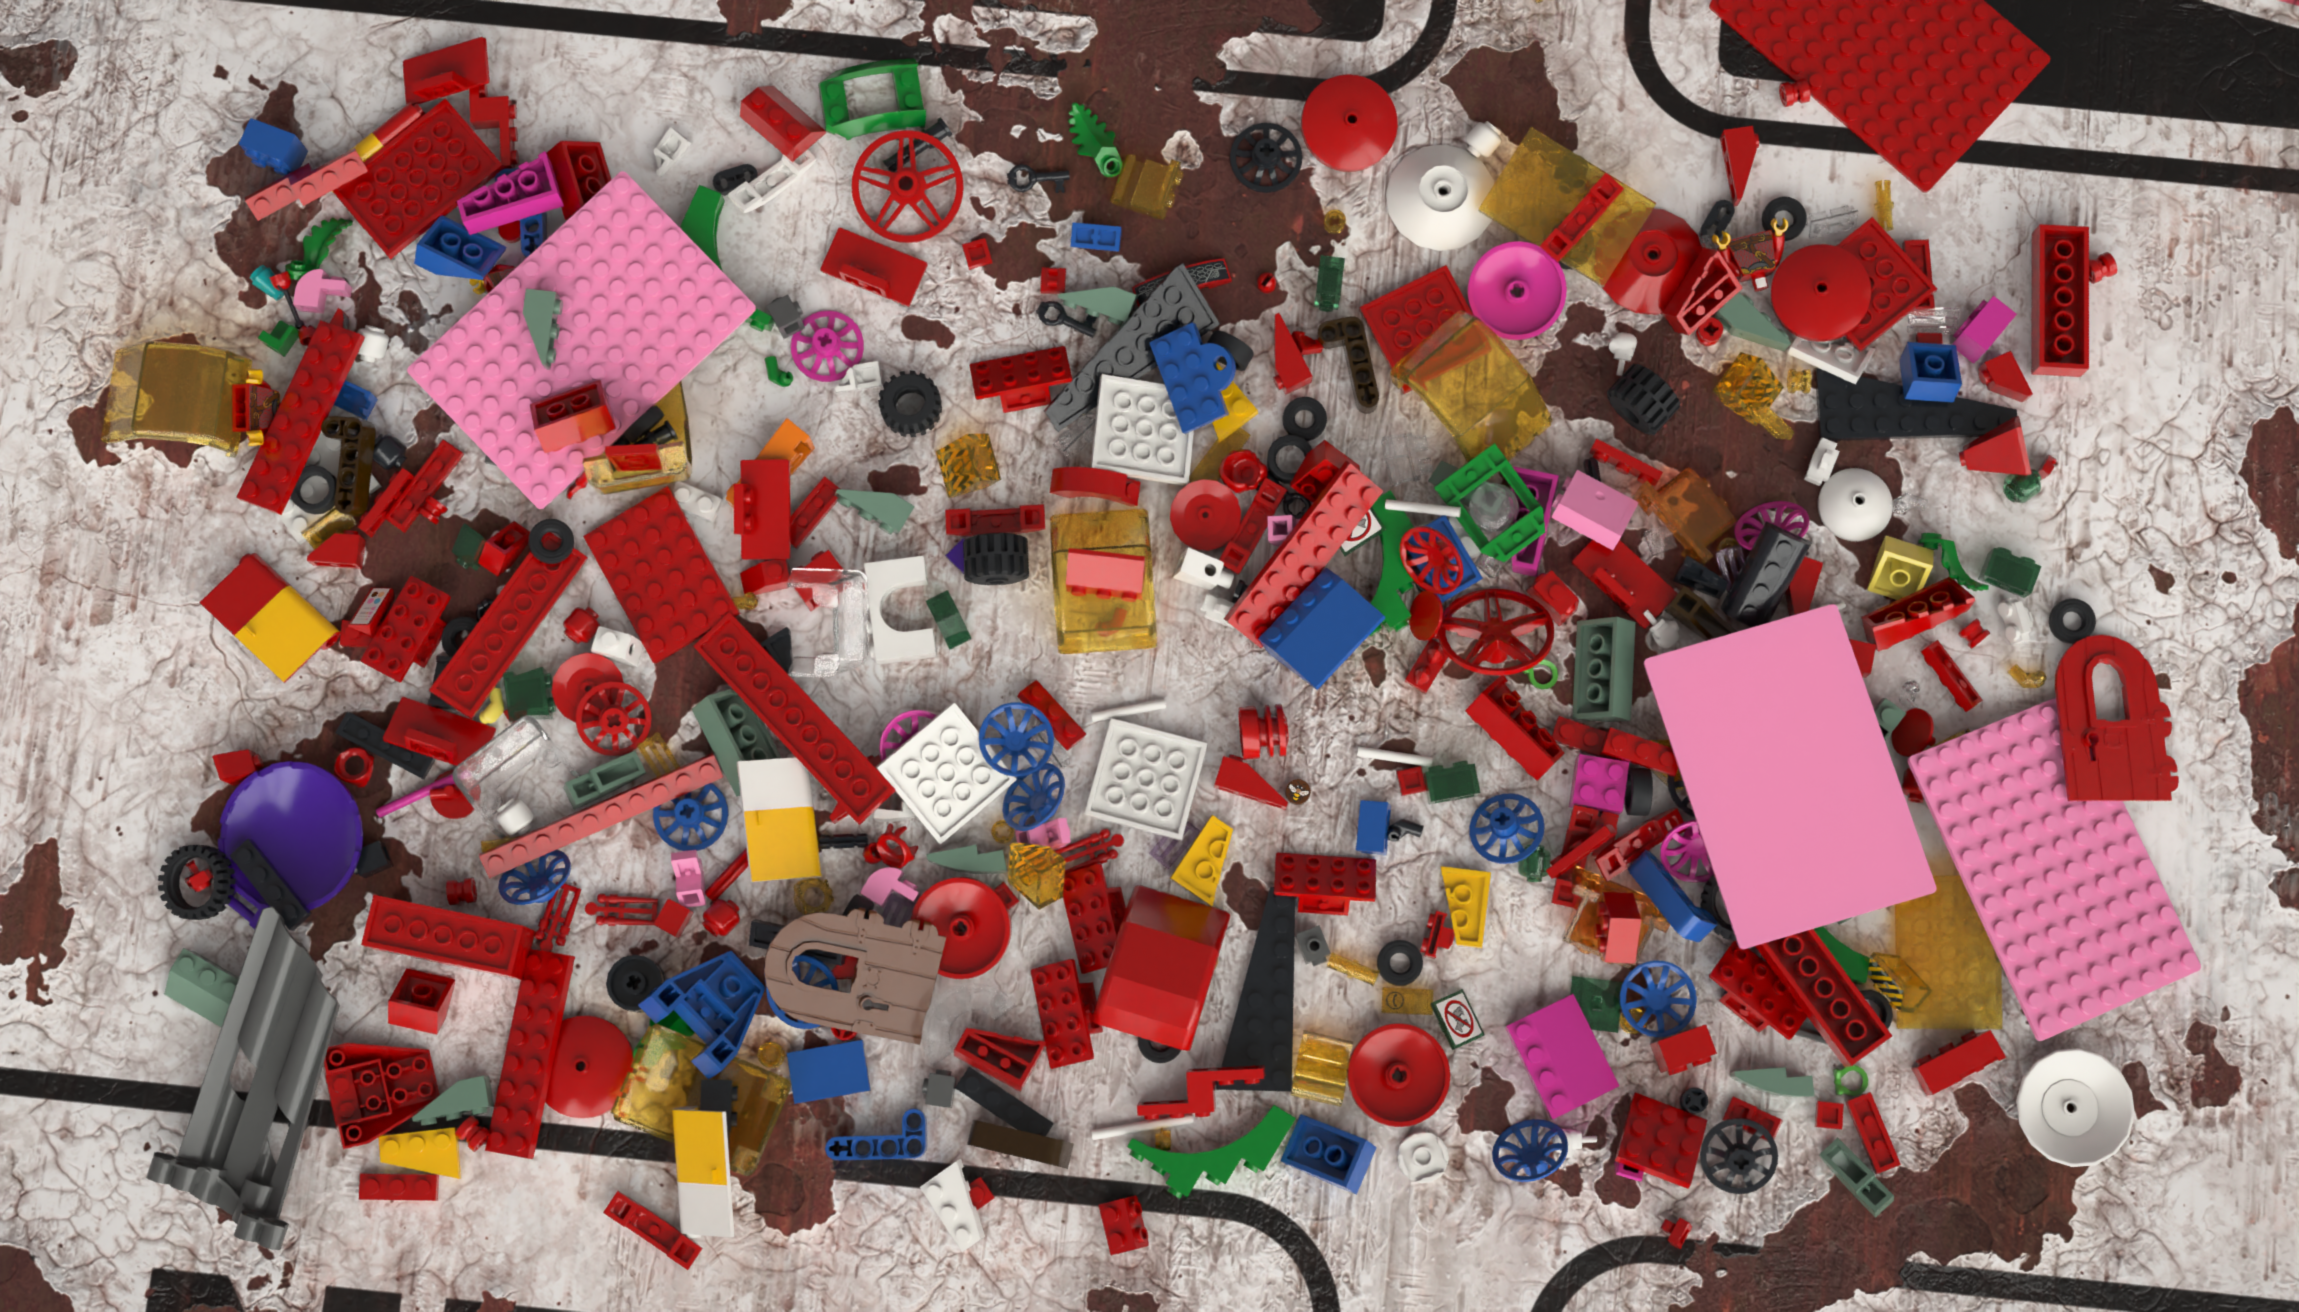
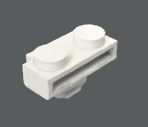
[1804,438,1840,486]
[1201,594,1235,629]
[1998,597,2033,645]

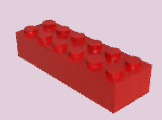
[2031,224,2089,377]
[1755,929,1892,1067]

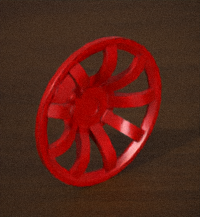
[1400,526,1463,594]
[576,681,652,756]

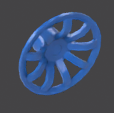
[978,702,1054,777]
[1002,763,1065,831]
[653,783,729,851]
[1469,793,1545,864]
[498,850,571,905]
[766,955,839,1029]
[1620,960,1697,1037]
[1492,1119,1568,1182]

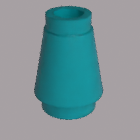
[250,265,284,301]

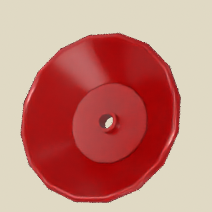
[1594,208,1703,315]

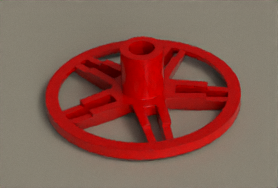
[851,130,964,243]
[1438,589,1554,675]

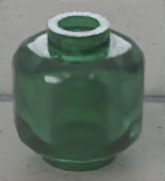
[2003,469,2041,504]
[1518,844,1551,882]

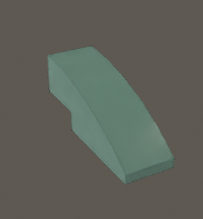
[563,751,646,810]
[926,845,1008,874]
[1730,1067,1815,1097]
[1819,1137,1894,1218]

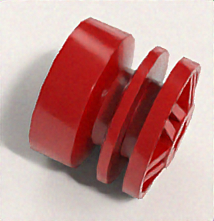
[1238,704,1289,760]

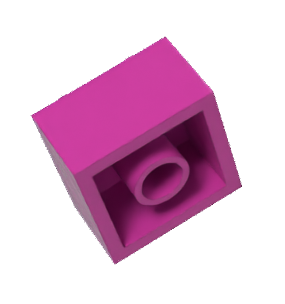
[1952,296,2017,364]
[1569,754,1630,815]

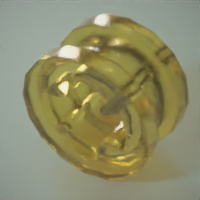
[1324,209,1346,234]
[1717,537,1741,562]
[991,820,1014,844]

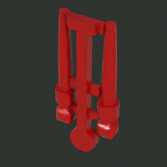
[1053,829,1125,875]
[535,882,581,952]
[585,893,658,926]

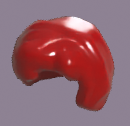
[1218,449,1268,494]

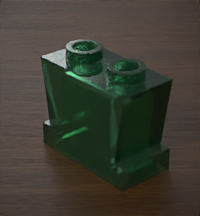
[1314,255,1345,312]
[503,667,556,725]

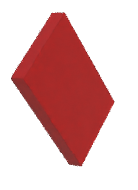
[605,444,668,472]

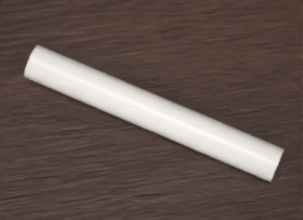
[1385,499,1461,517]
[1091,699,1166,722]
[1357,746,1433,767]

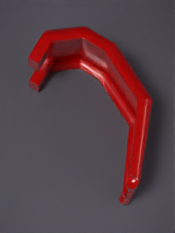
[1093,885,1230,1051]

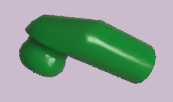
[764,356,793,387]

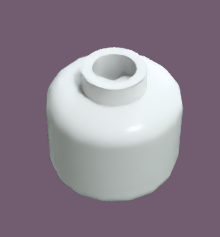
[1465,121,1502,158]
[357,325,389,363]
[496,798,534,836]

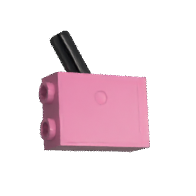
[1551,457,1639,550]

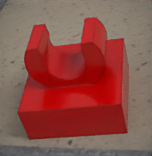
[1040,267,1066,294]
[1661,1218,1692,1249]

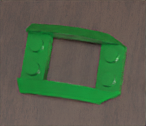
[818,58,926,140]
[1434,443,1545,562]

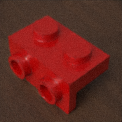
[1099,1195,1149,1255]

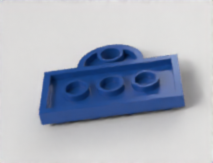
[1149,323,1236,434]

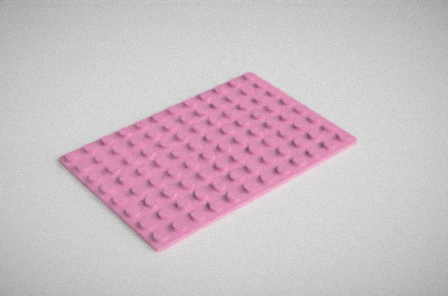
[407,171,756,509]
[1644,604,1937,949]
[1907,698,2201,1041]

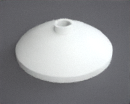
[1818,468,1893,542]

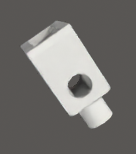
[1173,548,1234,590]
[591,626,644,667]

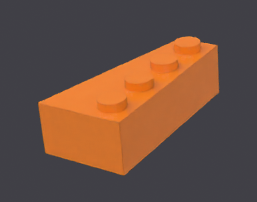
[725,418,815,508]

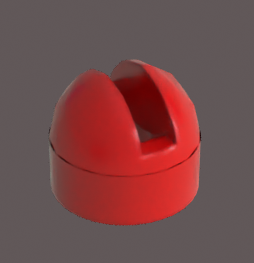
[1257,272,1277,293]
[298,325,316,346]
[862,842,881,864]

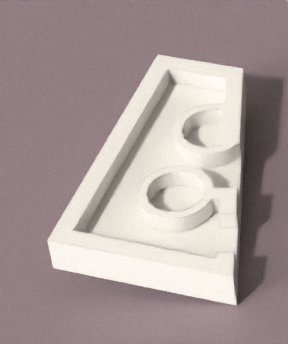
[1788,337,1875,384]
[920,1159,985,1252]

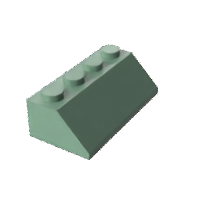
[1572,617,1636,722]
[692,689,781,797]
[164,948,239,1027]

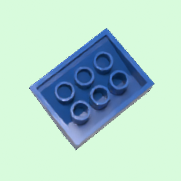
[1258,568,1385,690]

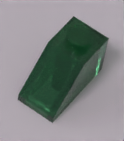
[451,523,487,571]
[926,590,972,650]

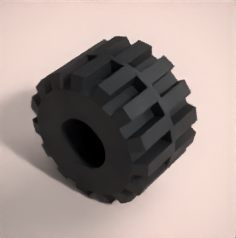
[1607,364,1680,435]
[963,533,1029,585]

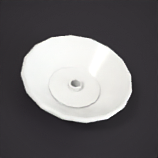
[1386,144,1497,251]
[2016,1048,2135,1167]

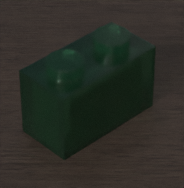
[1978,547,2042,598]
[1423,761,1480,805]

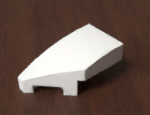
[653,127,691,177]
[835,361,883,393]
[873,802,916,822]

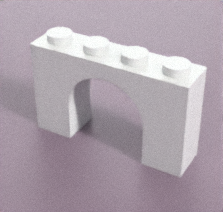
[861,556,937,665]

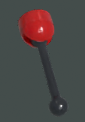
[269,271,305,329]

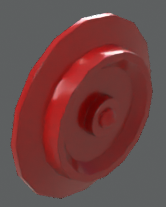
[1170,479,1241,551]
[551,653,624,723]

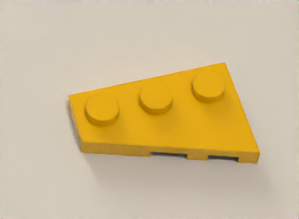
[1212,363,1258,443]
[1170,815,1233,906]
[1440,866,1491,948]
[379,1127,461,1179]

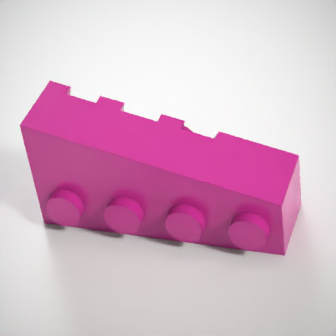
[457,151,564,235]
[1510,466,1559,577]

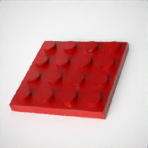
[1817,217,1938,353]
[1359,265,1492,394]

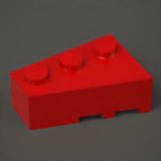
[1662,248,1743,336]
[954,1028,1046,1092]
[1911,1030,2006,1096]

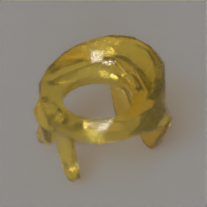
[793,878,834,915]

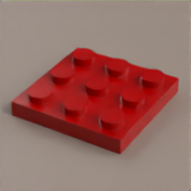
[1615,1092,1708,1189]

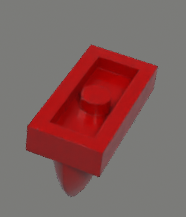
[1405,639,1448,694]

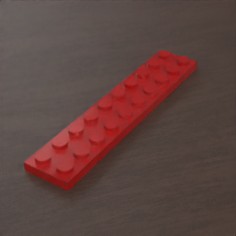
[693,612,895,825]

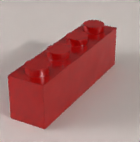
[1861,577,1975,652]
[1465,675,1565,781]

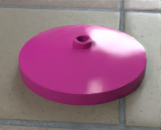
[1468,241,1567,340]

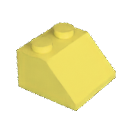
[1867,536,1934,600]

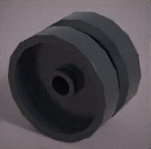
[606,955,667,1013]

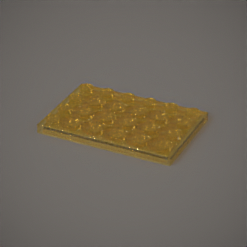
[1478,127,1656,287]
[1895,875,2003,1030]

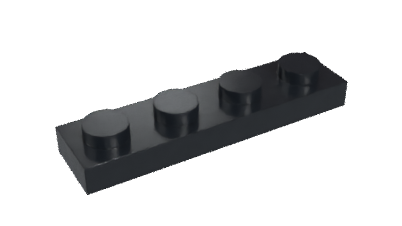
[335,711,436,780]
[230,839,312,931]
[749,919,846,966]
[955,1067,1054,1136]

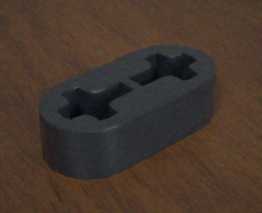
[713,164,759,196]
[1699,200,1735,244]

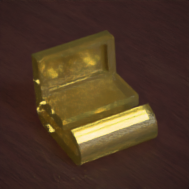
[1110,154,1184,220]
[1290,1030,1353,1107]

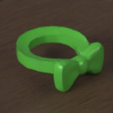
[1522,659,1558,690]
[1833,1065,1868,1096]

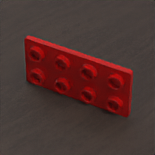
[403,37,490,106]
[820,228,928,307]
[969,346,1072,413]
[733,459,791,560]
[1572,540,1678,629]
[361,576,451,683]
[383,697,496,772]
[1274,852,1376,916]
[1058,864,1126,974]
[1709,941,1807,1040]
[1031,959,1103,1069]

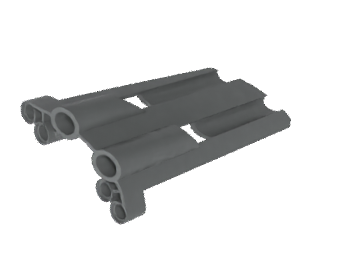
[146,906,340,1250]

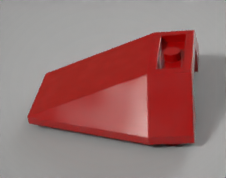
[323,1043,440,1150]

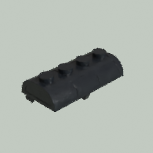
[1721,521,1812,627]

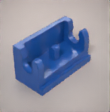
[1070,222,1122,252]
[334,380,378,421]
[1356,800,1391,856]

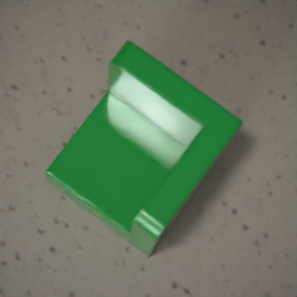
[258,321,299,357]

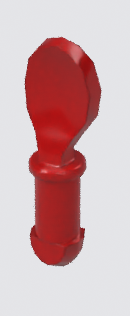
[566,467,594,500]

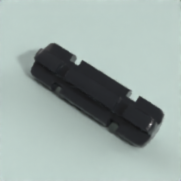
[819,833,869,849]

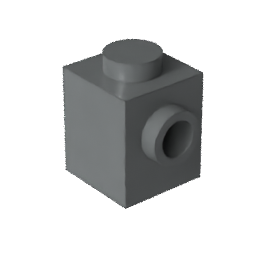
[766,295,805,339]
[1295,925,1331,967]
[922,1069,957,1108]

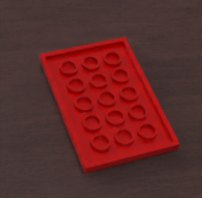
[333,98,505,260]
[583,486,741,664]

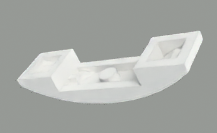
[728,149,817,213]

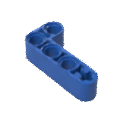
[495,168,547,258]
[1628,850,1718,942]
[825,1109,927,1161]

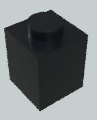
[354,841,394,878]

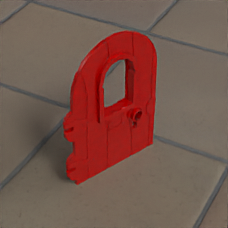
[2055,635,2179,801]

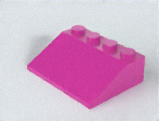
[1505,994,1619,1120]

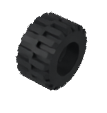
[878,370,942,438]

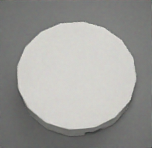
[1397,1131,1449,1183]

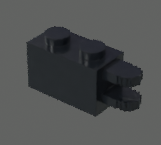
[700,1080,738,1151]

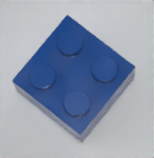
[239,118,308,176]
[1899,342,1962,402]

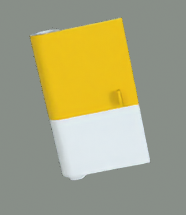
[737,754,822,883]
[672,1106,734,1238]

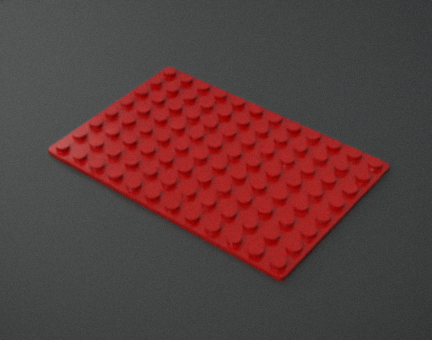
[1709,0,2051,193]

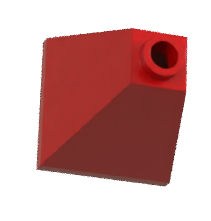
[1959,416,2032,475]

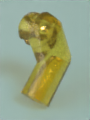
[732,593,758,610]
[2007,664,2047,688]

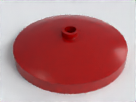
[1301,74,1398,172]
[1771,244,1871,342]
[911,877,1012,979]
[545,1016,636,1119]
[1347,1023,1450,1127]

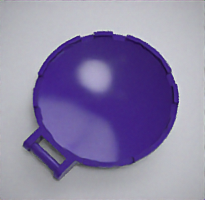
[218,761,363,930]

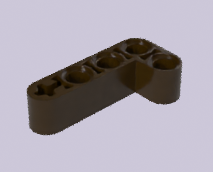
[1317,316,1379,414]
[321,416,376,517]
[967,1120,1074,1169]

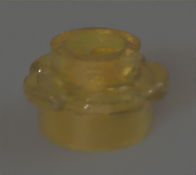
[1155,1127,1171,1151]

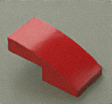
[1722,1096,1783,1142]

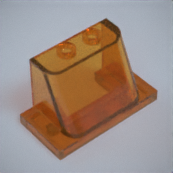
[1633,467,1736,566]
[1562,866,1670,970]

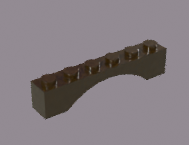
[1665,586,1738,641]

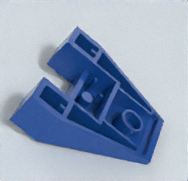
[638,951,766,1080]

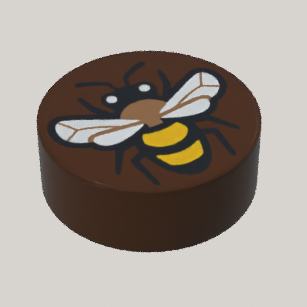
[1285,779,1311,805]

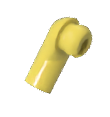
[479,688,504,724]

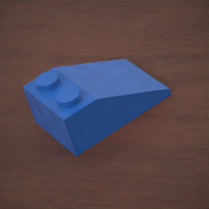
[414,215,507,280]
[1280,1114,1377,1195]

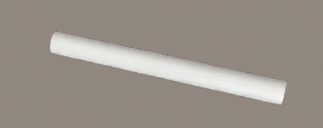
[1091,1113,1194,1140]

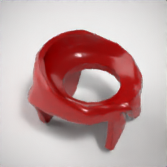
[334,747,374,788]
[877,823,918,869]

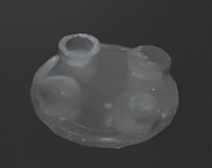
[1469,483,1519,532]

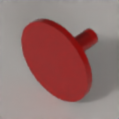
[1409,591,1443,641]
[1891,708,1936,757]
[430,769,481,819]

